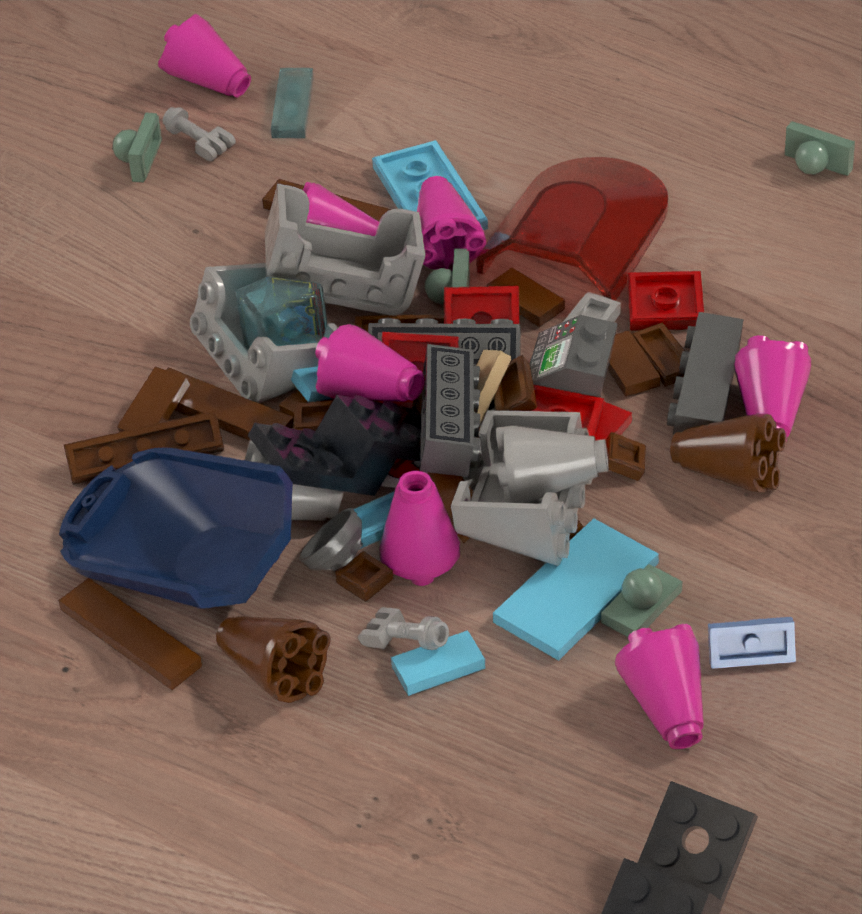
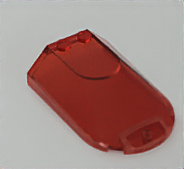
[476,157,668,301]

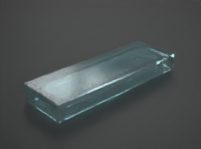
[271,68,314,138]

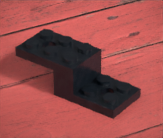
[248,395,421,496]
[601,781,758,914]

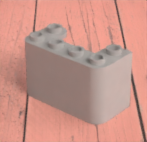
[265,184,425,315]

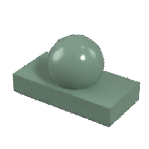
[112,113,162,182]
[785,121,855,176]
[424,249,470,304]
[601,564,683,637]

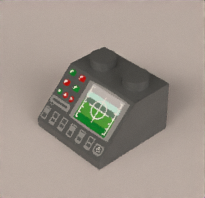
[530,315,618,397]

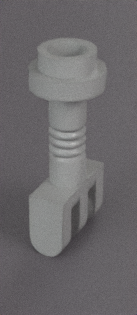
[163,107,236,161]
[358,607,449,650]

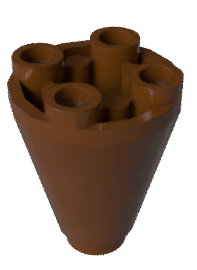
[670,413,786,493]
[216,616,331,703]

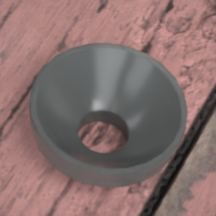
[299,508,363,571]

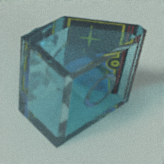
[235,276,328,350]

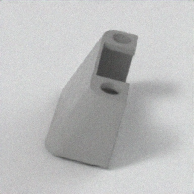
[190,263,338,404]
[451,410,592,566]

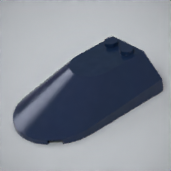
[59,447,293,609]

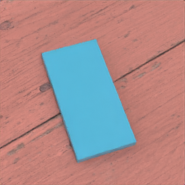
[372,140,488,230]
[493,518,659,661]

